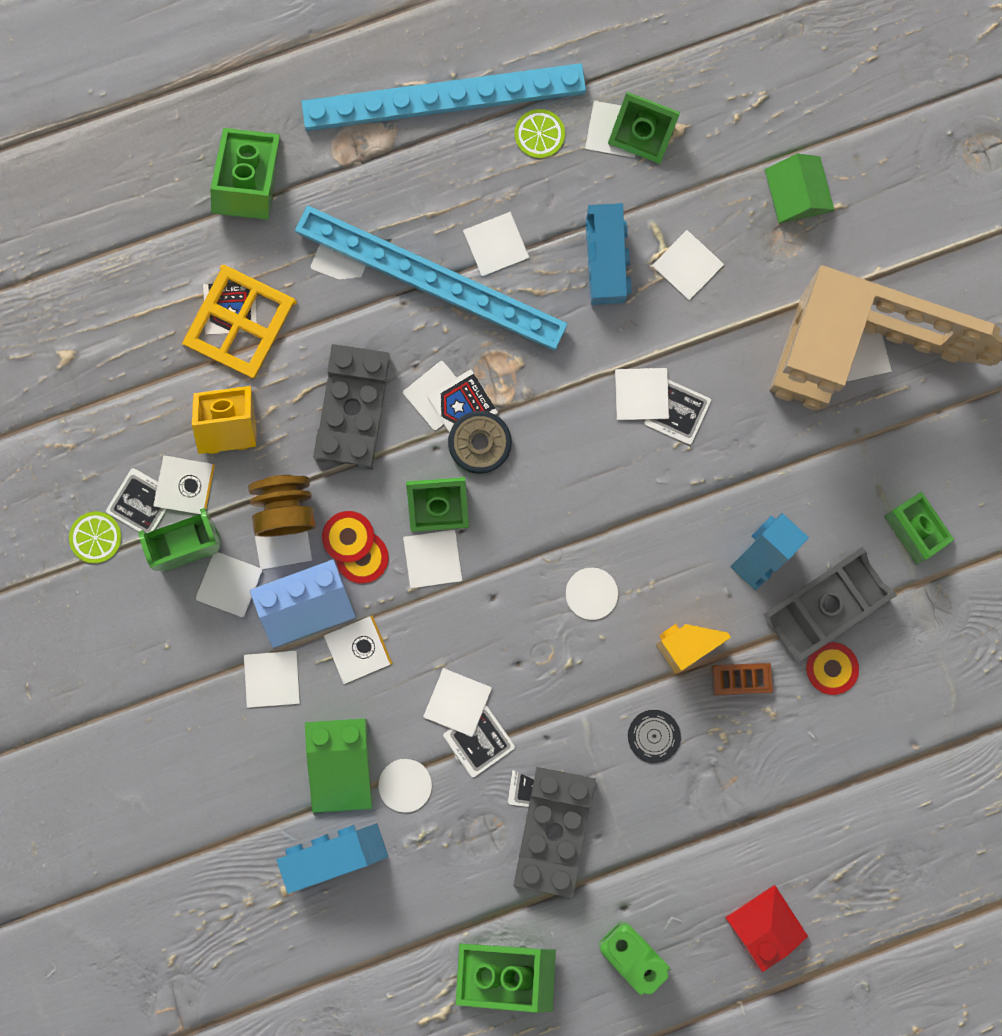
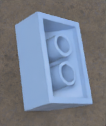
[250,559,356,648]

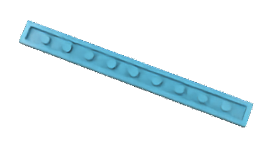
[301,63,586,131]
[295,205,568,351]

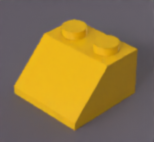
[192,386,257,454]
[656,624,731,674]

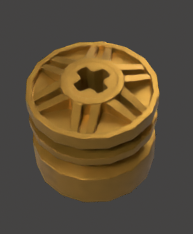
[248,475,316,537]

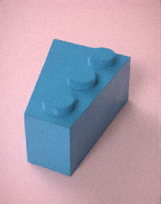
[585,203,632,305]
[730,513,809,591]
[276,823,389,894]

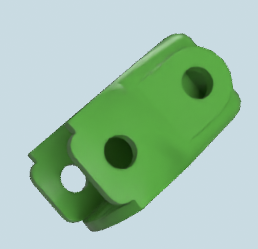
[138,508,221,571]
[598,921,672,995]

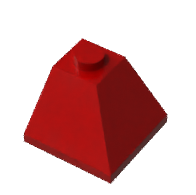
[725,885,808,972]

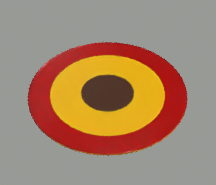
[322,511,374,563]
[336,534,389,584]
[806,642,859,695]

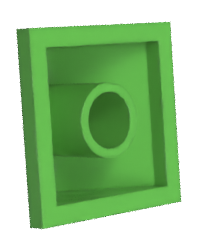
[608,92,680,164]
[765,153,834,224]
[406,477,469,532]
[884,492,954,565]

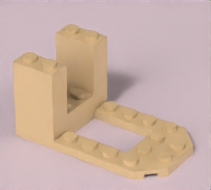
[769,265,1002,410]

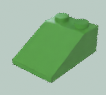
[210,128,280,220]
[305,718,372,813]
[455,943,556,1013]

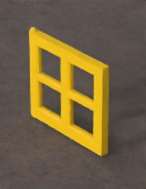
[182,265,297,380]

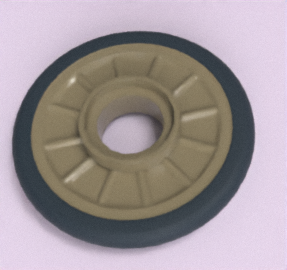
[448,411,512,474]

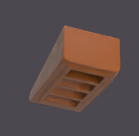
[711,663,773,696]

